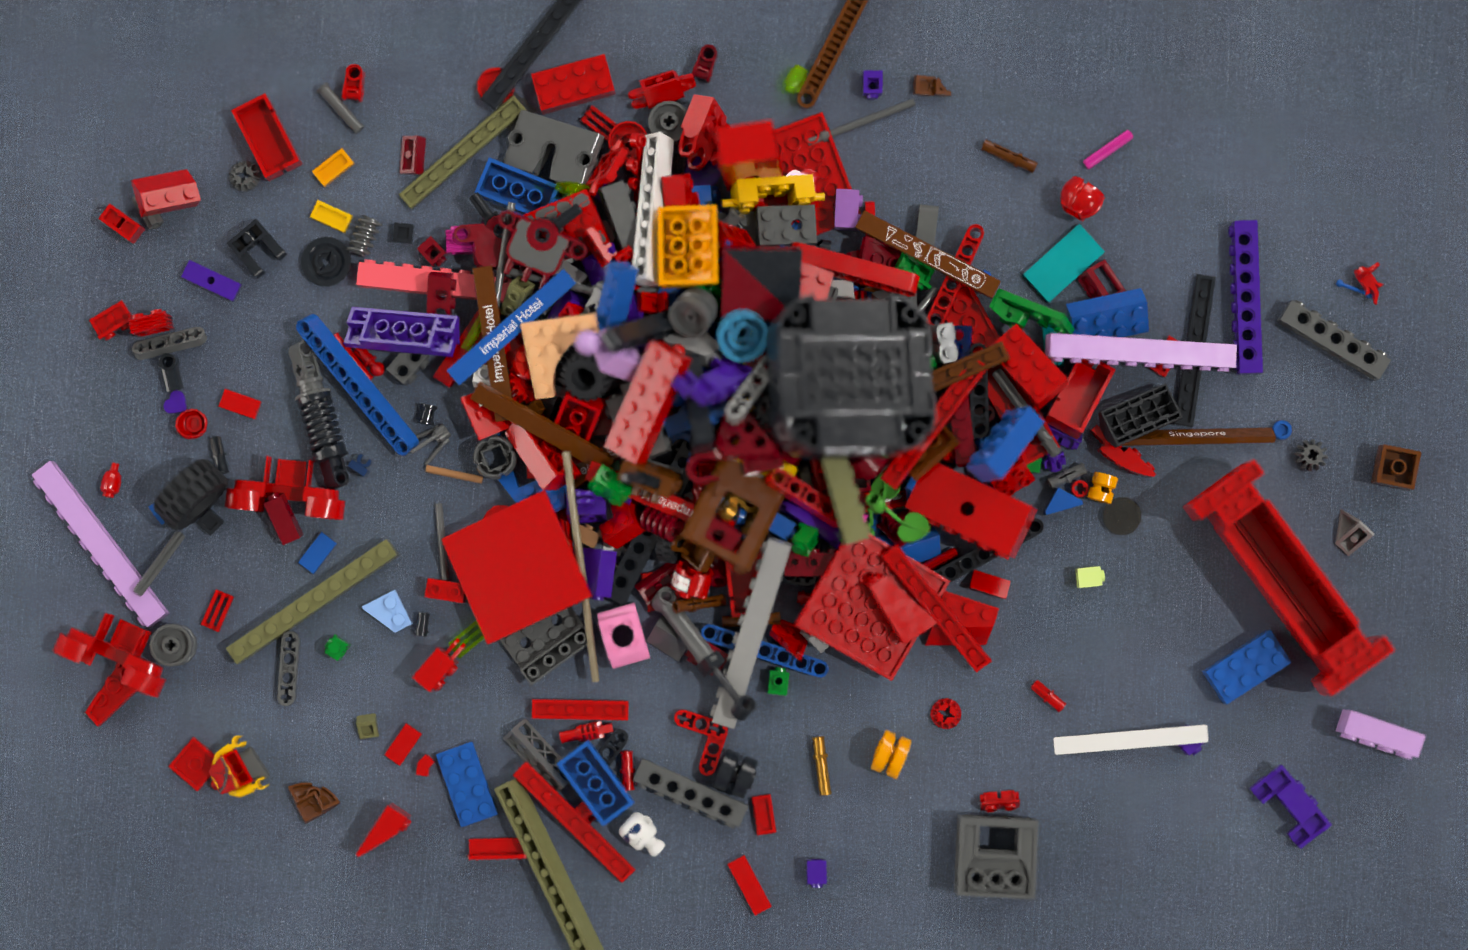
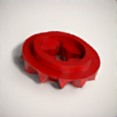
[931,698,962,729]

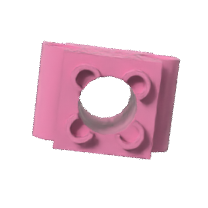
[597,603,650,669]

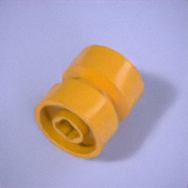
[1087,472,1118,504]

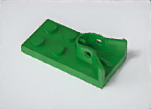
[990,288,1075,334]

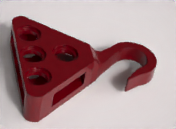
[686,397,780,485]

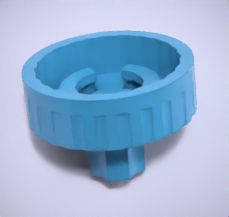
[716,309,768,362]

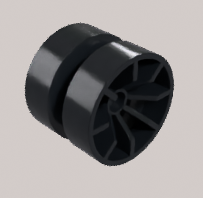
[713,749,758,799]

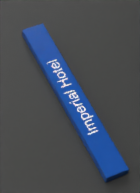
[447,269,577,385]

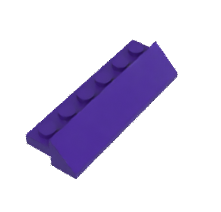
[344,307,460,357]

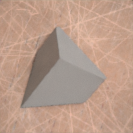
[1335,508,1374,556]

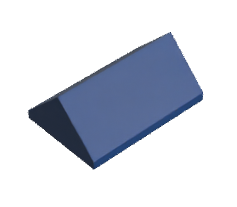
[877,523,941,563]

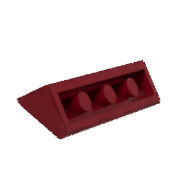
[634,556,686,605]

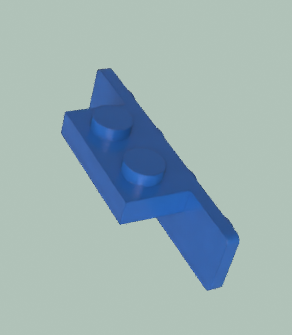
[664,394,736,437]

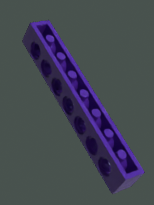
[1228,220,1263,375]

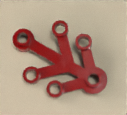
[626,132,647,203]

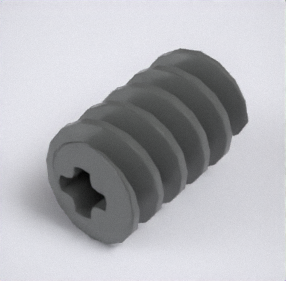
[347,215,383,258]

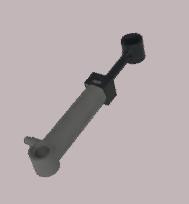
[651,587,756,721]

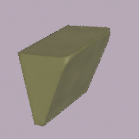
[356,713,379,739]

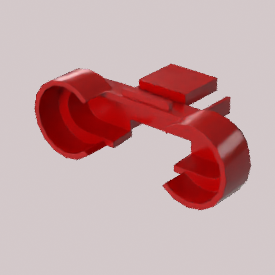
[225,456,345,520]
[52,613,166,698]

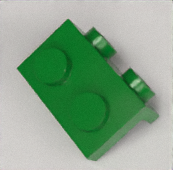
[894,253,935,291]
[587,465,633,506]

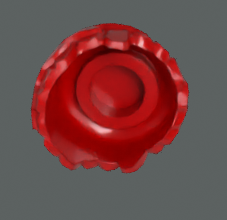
[175,409,208,439]

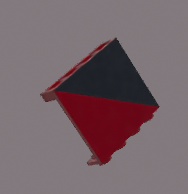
[720,246,802,323]

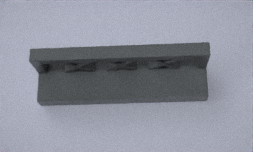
[503,718,570,792]

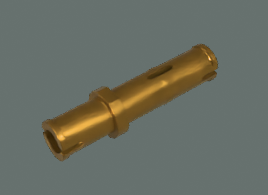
[812,736,832,795]

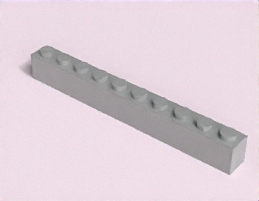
[710,536,792,729]

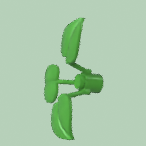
[840,468,930,543]

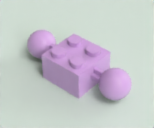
[575,328,644,382]

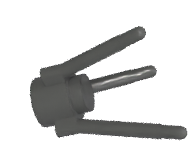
[410,423,452,465]

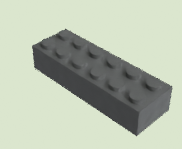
[597,180,660,297]

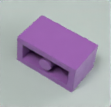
[834,189,863,231]

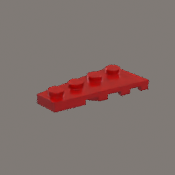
[85,663,137,727]

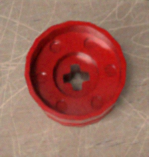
[608,121,647,167]

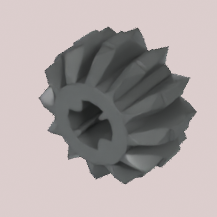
[1294,439,1328,472]

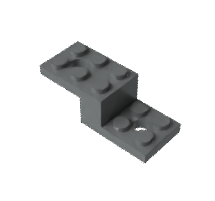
[717,205,817,246]

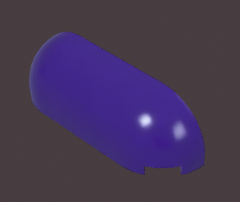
[779,497,842,549]

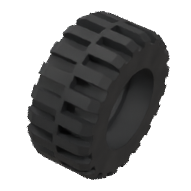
[153,459,228,531]

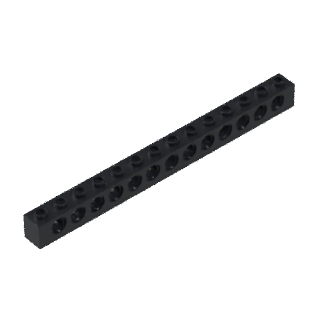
[610,417,723,605]

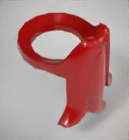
[1354,262,1383,305]

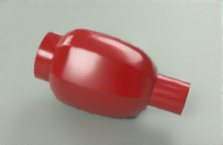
[100,463,121,498]

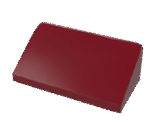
[400,135,426,175]

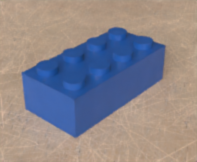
[474,157,561,215]
[1066,288,1149,338]
[966,406,1044,483]
[1202,630,1292,704]
[557,740,635,826]

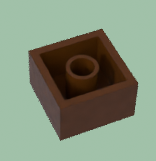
[1371,444,1422,491]

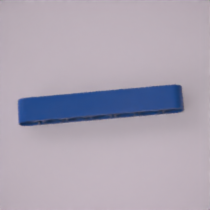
[701,624,829,677]

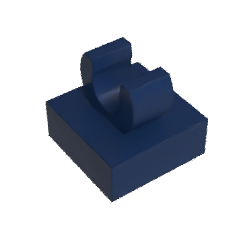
[348,454,372,477]

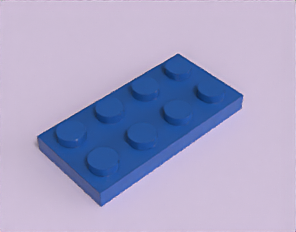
[436,741,498,827]

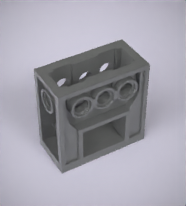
[954,814,1039,899]

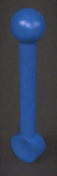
[1336,280,1373,299]

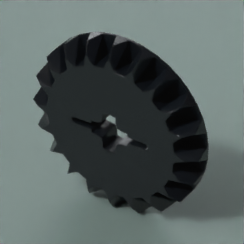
[301,237,351,286]

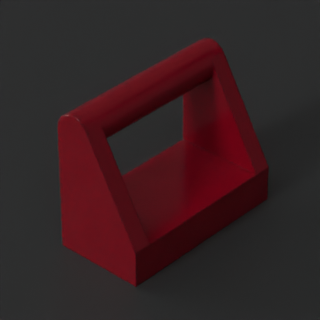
[1077,259,1126,299]

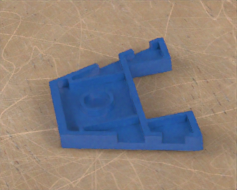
[498,471,567,512]

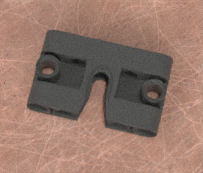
[503,110,604,190]

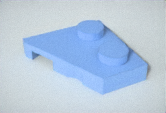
[362,590,413,633]

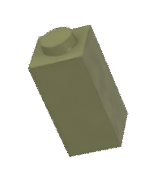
[499,276,535,317]

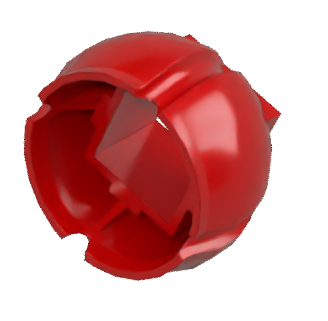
[1060,176,1105,222]

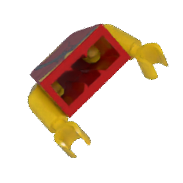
[209,736,269,797]

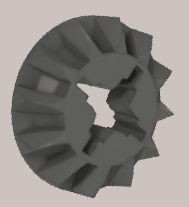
[229,161,260,191]

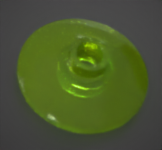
[555,181,591,196]

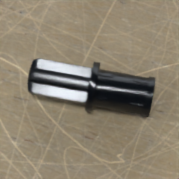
[210,436,229,474]

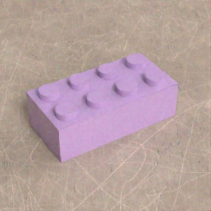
[1336,709,1426,760]

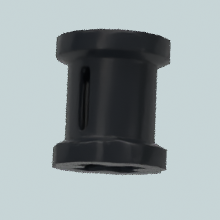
[417,403,438,426]

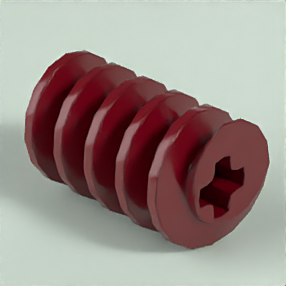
[641,506,684,542]

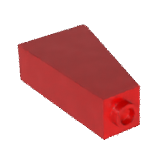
[865,573,937,645]

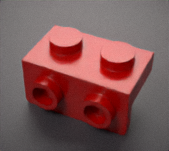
[89,300,132,341]

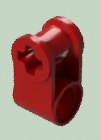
[342,64,365,102]

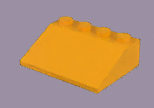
[658,205,718,289]

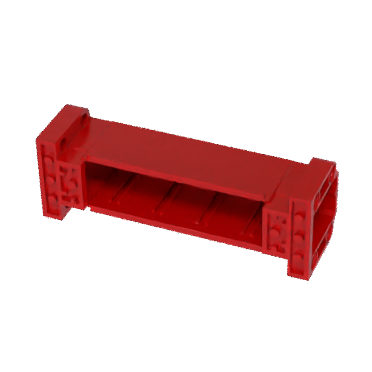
[1182,459,1395,696]

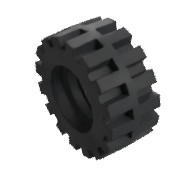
[656,536,684,564]

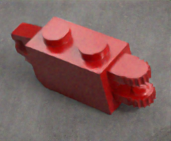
[628,70,696,109]

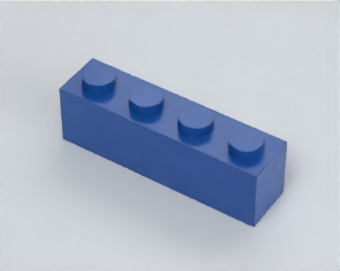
[596,262,639,335]

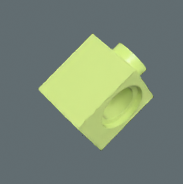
[1075,566,1105,588]

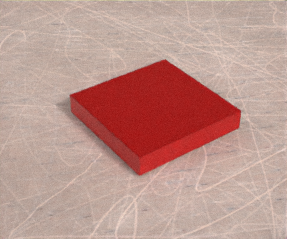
[168,737,215,791]

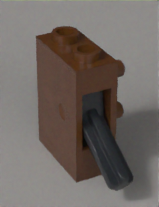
[617,459,683,504]

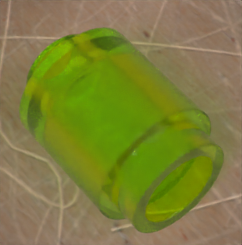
[782,64,808,94]

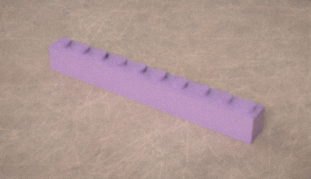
[1045,333,1237,372]
[32,461,169,627]

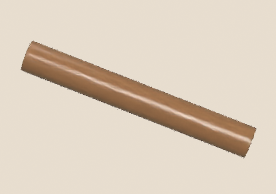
[426,465,483,484]

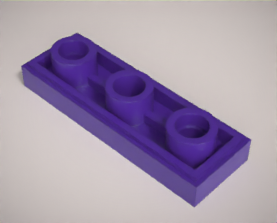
[181,260,242,302]

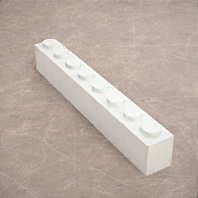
[633,132,674,288]

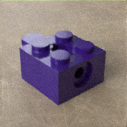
[567,489,608,524]

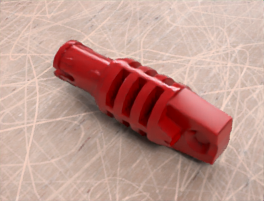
[559,721,613,744]

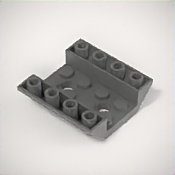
[500,607,587,686]

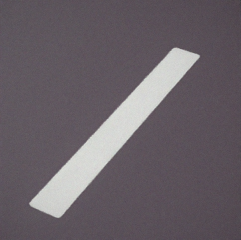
[1054,725,1208,755]

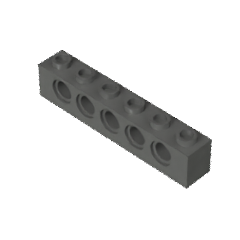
[1277,300,1391,381]
[633,758,749,829]

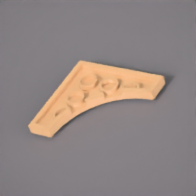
[520,313,599,399]

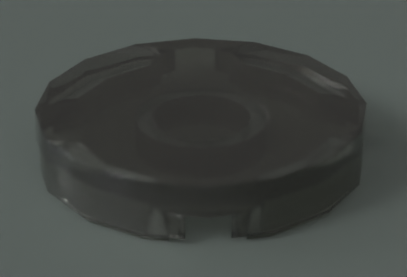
[1103,497,1141,535]

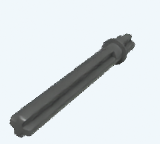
[992,368,1061,458]

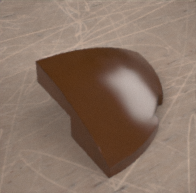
[288,783,340,824]

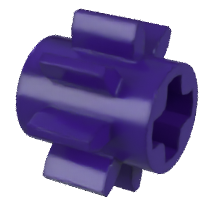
[1042,451,1066,472]

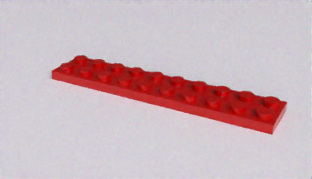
[935,284,1060,465]

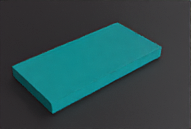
[1023,224,1105,303]

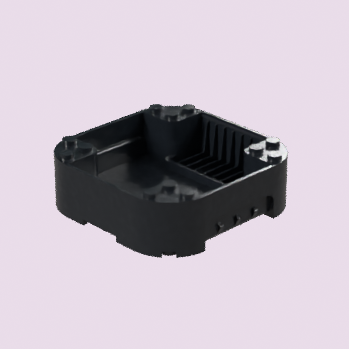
[766,295,936,460]

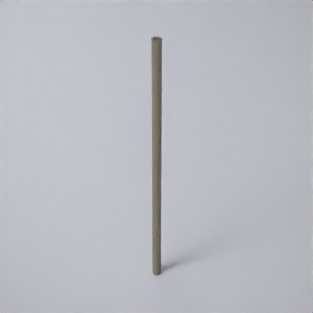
[562,451,600,682]

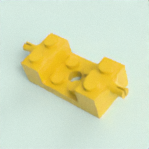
[722,174,825,215]

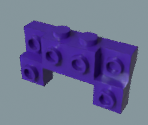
[672,354,753,406]
[1249,764,1332,849]

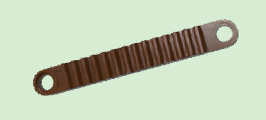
[797,0,869,109]

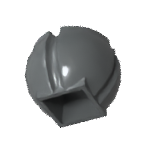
[473,436,517,480]

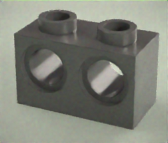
[386,352,430,386]

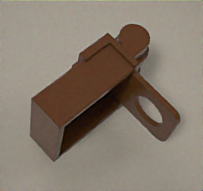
[671,533,716,573]

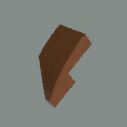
[913,75,951,97]

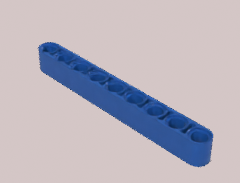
[296,314,419,456]

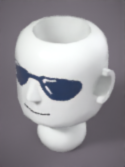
[619,812,665,857]

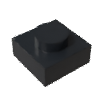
[393,222,415,244]
[196,508,224,536]

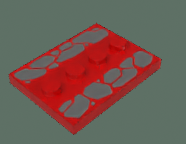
[523,188,610,261]

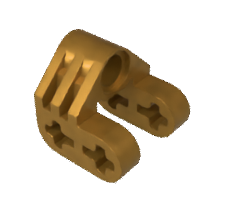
[717,492,758,536]

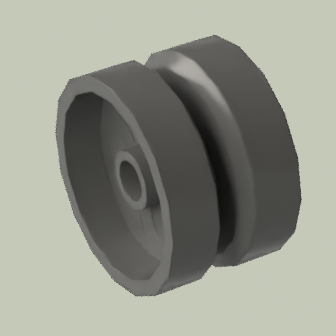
[648,101,687,147]
[668,288,719,338]
[150,624,198,667]

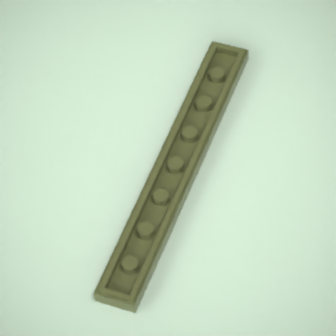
[399,95,527,210]

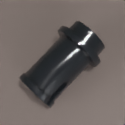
[414,612,430,637]

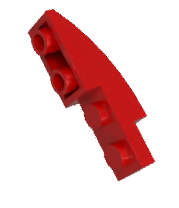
[1089,425,1156,478]

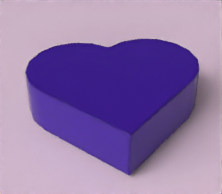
[163,390,187,414]

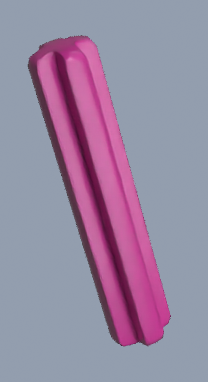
[1083,130,1133,169]

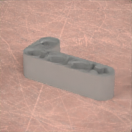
[726,356,768,425]

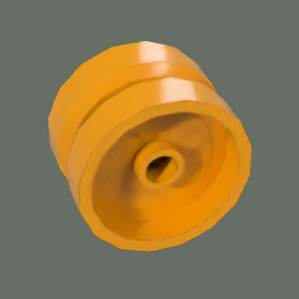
[871,730,911,779]

